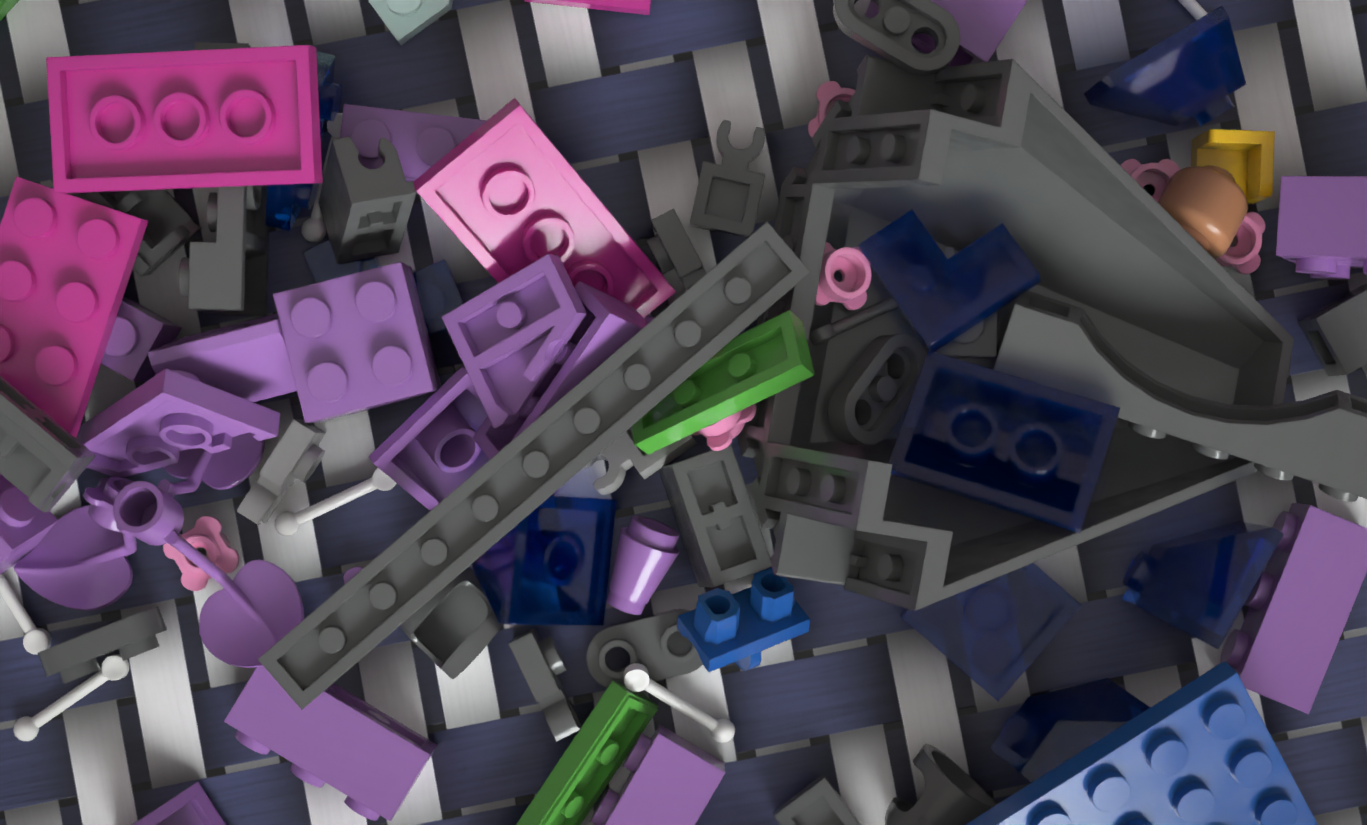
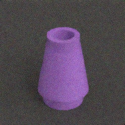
[606,515,680,615]

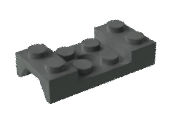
[179,42,270,316]

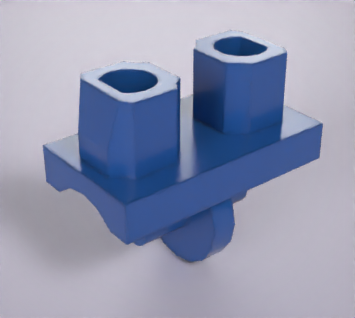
[677,567,810,672]

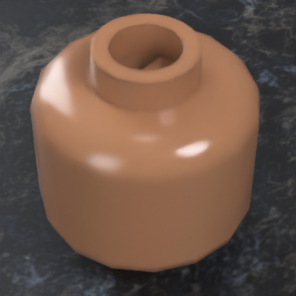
[1158,165,1248,259]

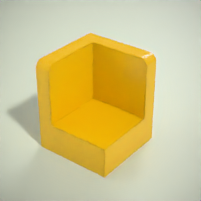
[1191,129,1275,204]

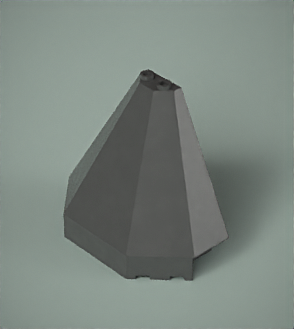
[737,55,1294,611]

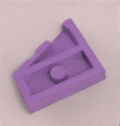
[442,254,587,429]

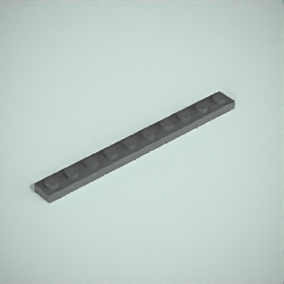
[258,222,810,710]

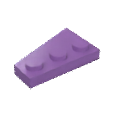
[76,369,280,478]

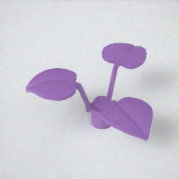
[14,433,304,668]

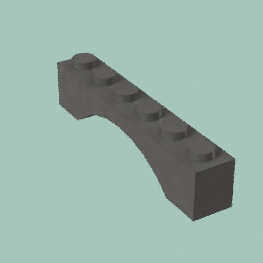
[991,289,1367,502]

